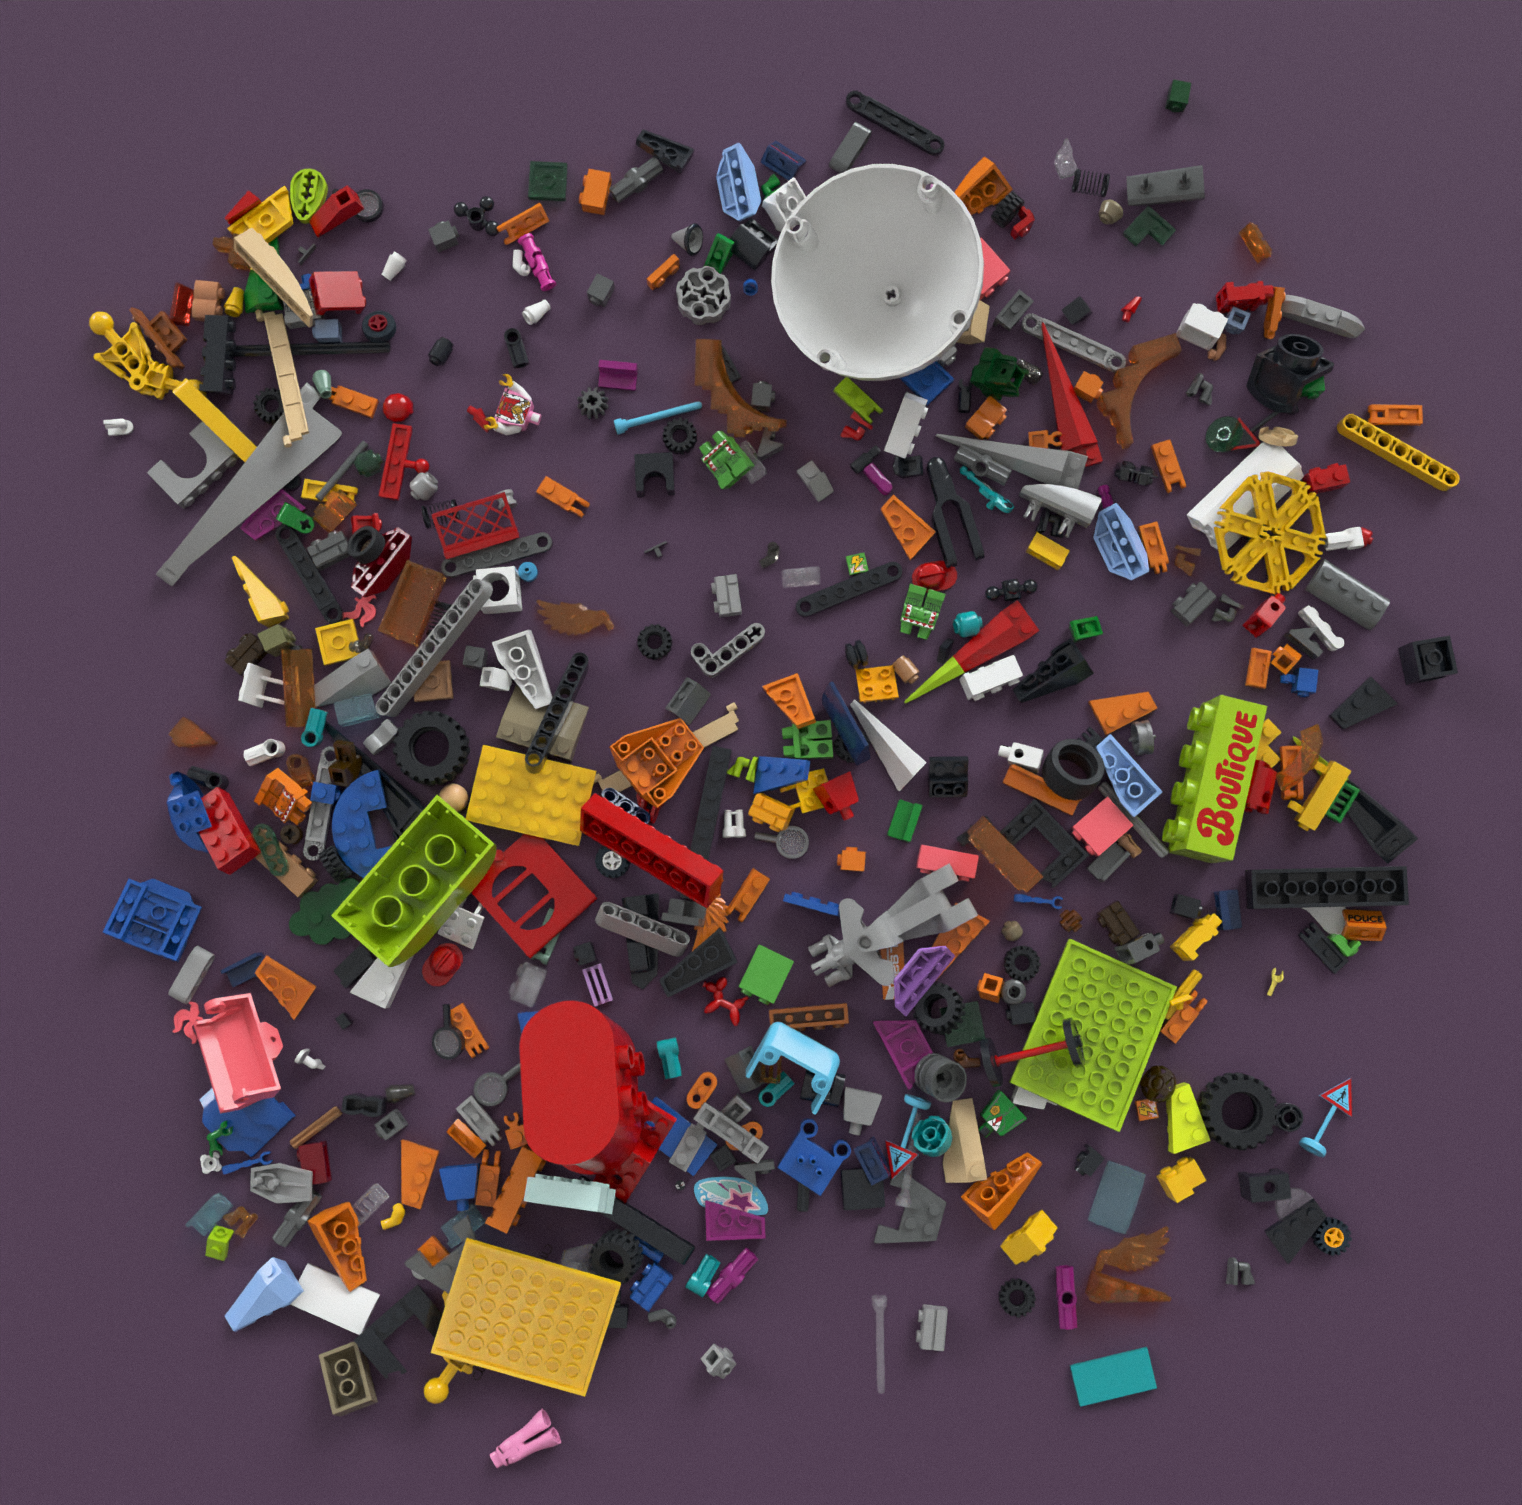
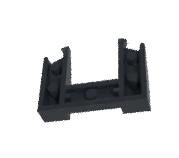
[1000,798,1089,888]
[354,1284,443,1379]

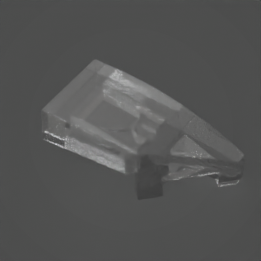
[1054,138,1078,180]

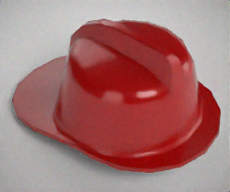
[912,561,957,593]
[422,943,463,986]

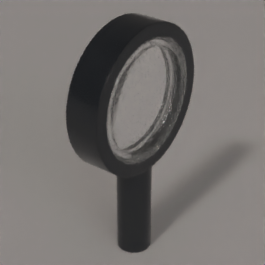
[332,188,384,223]
[432,1004,465,1060]

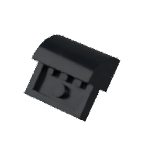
[730,218,778,271]
[928,756,969,797]

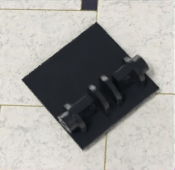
[1114,461,1158,486]

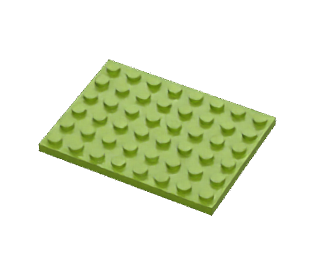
[1009,939,1177,1132]

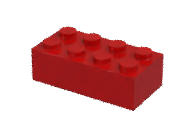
[198,786,262,875]

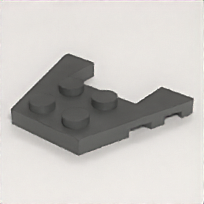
[874,1171,946,1243]
[404,1215,476,1294]

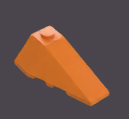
[954,156,1013,215]
[961,1152,1042,1230]
[307,1202,367,1292]

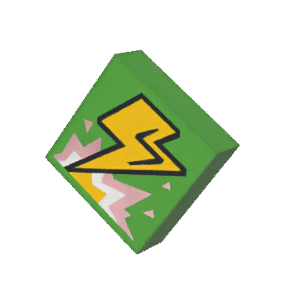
[846,553,869,576]

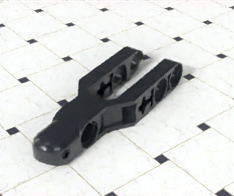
[926,457,985,569]

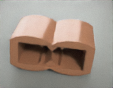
[192,280,225,322]

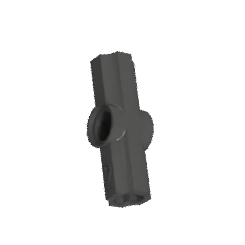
[609,157,663,203]
[954,445,1012,486]
[272,1189,322,1248]

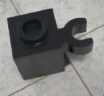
[607,1290,629,1329]

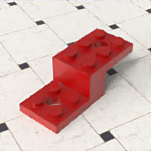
[593,1100,677,1203]

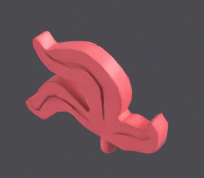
[342,595,377,627]
[173,1001,203,1044]

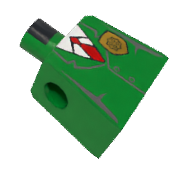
[978,1089,1027,1137]

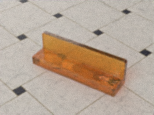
[281,649,316,727]

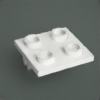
[238,663,289,708]
[438,898,485,949]

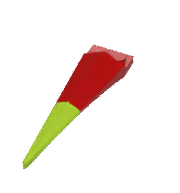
[904,600,1040,703]

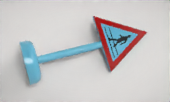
[1299,1078,1352,1158]
[885,1094,931,1179]

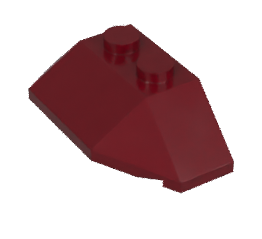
[351,527,412,598]

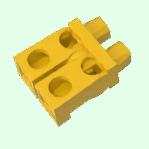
[1170,914,1222,961]

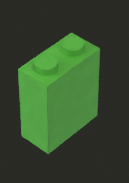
[739,944,794,1005]

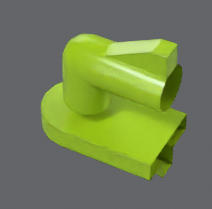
[727,756,759,783]

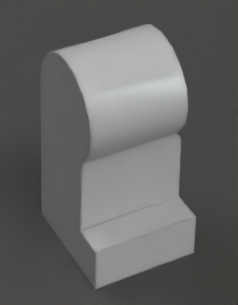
[363,719,398,755]

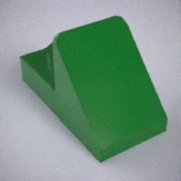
[704,233,735,274]
[1069,616,1103,643]

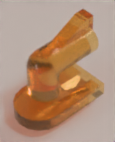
[1174,545,1201,576]
[222,1206,258,1238]

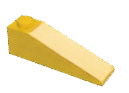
[232,556,289,628]

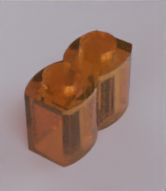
[312,489,357,533]

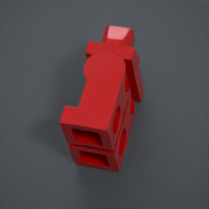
[1216,281,1274,313]

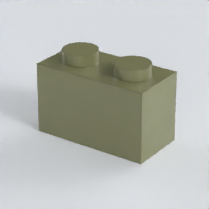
[257,624,296,657]

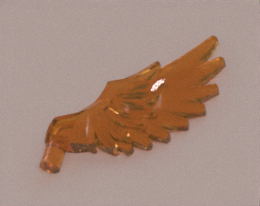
[536,599,615,636]
[1094,1226,1170,1272]

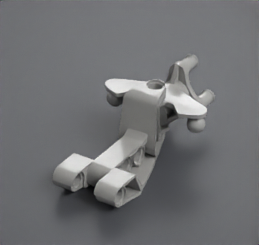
[808,863,978,987]

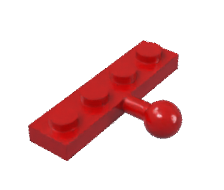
[379,423,429,501]

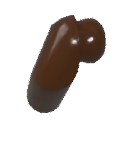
[953,1049,980,1068]

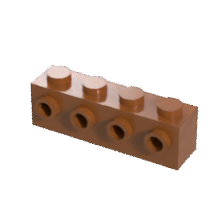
[769,1003,849,1031]

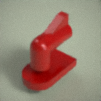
[840,411,873,441]
[636,793,665,824]

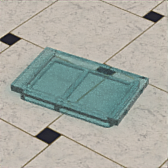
[1088,1160,1146,1234]

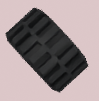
[912,982,966,1035]
[589,1229,644,1284]

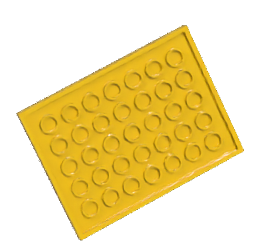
[431,1238,621,1397]

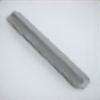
[1098,782,1169,858]

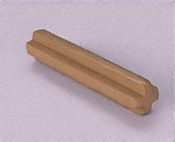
[290,1106,342,1149]

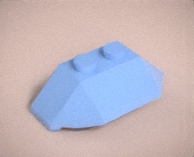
[716,143,761,221]
[1093,503,1149,580]

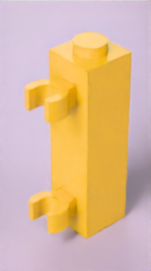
[1287,760,1351,832]

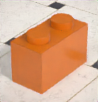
[579,169,612,215]

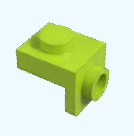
[205,1226,234,1261]

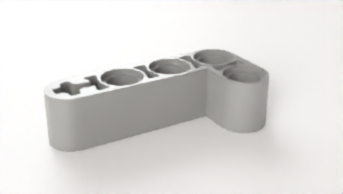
[691,623,765,678]

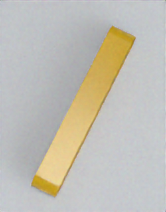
[172,378,257,462]
[1337,414,1460,491]

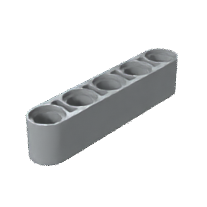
[595,902,690,957]

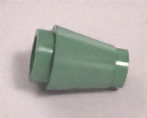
[312,370,332,399]

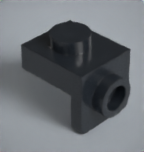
[893,455,923,479]

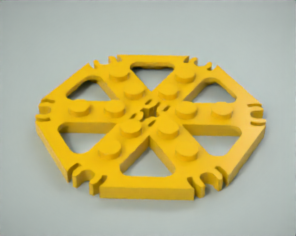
[1214,471,1326,594]

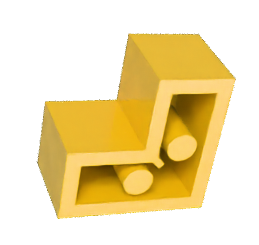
[1156,1157,1206,1203]
[1000,1210,1057,1265]

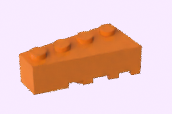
[485,1145,546,1234]

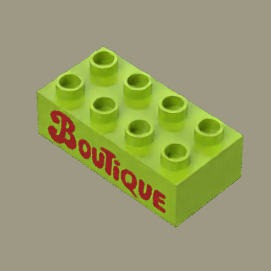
[1162,695,1267,863]

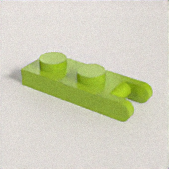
[833,377,883,424]

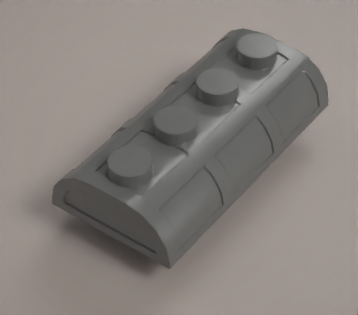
[1305,559,1390,631]

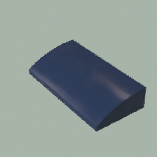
[822,681,871,766]

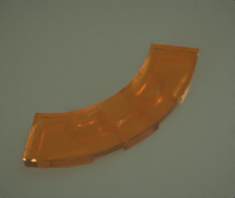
[1276,724,1323,792]

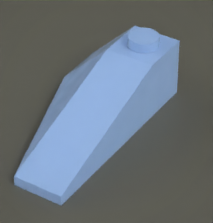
[1096,734,1162,818]

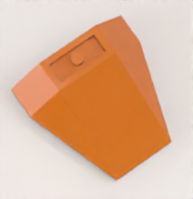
[609,718,704,808]

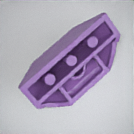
[894,946,955,1016]

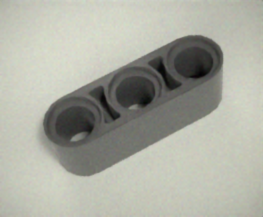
[829,122,872,173]

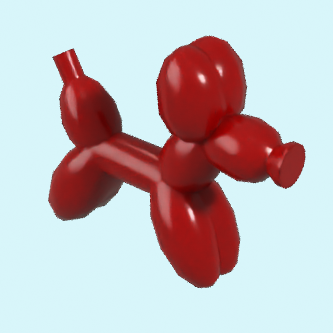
[702,977,749,1026]

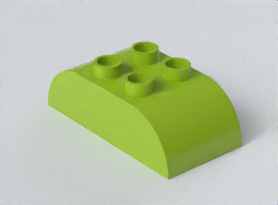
[331,795,497,967]

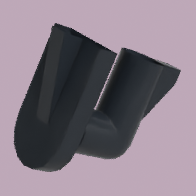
[1035,508,1063,538]

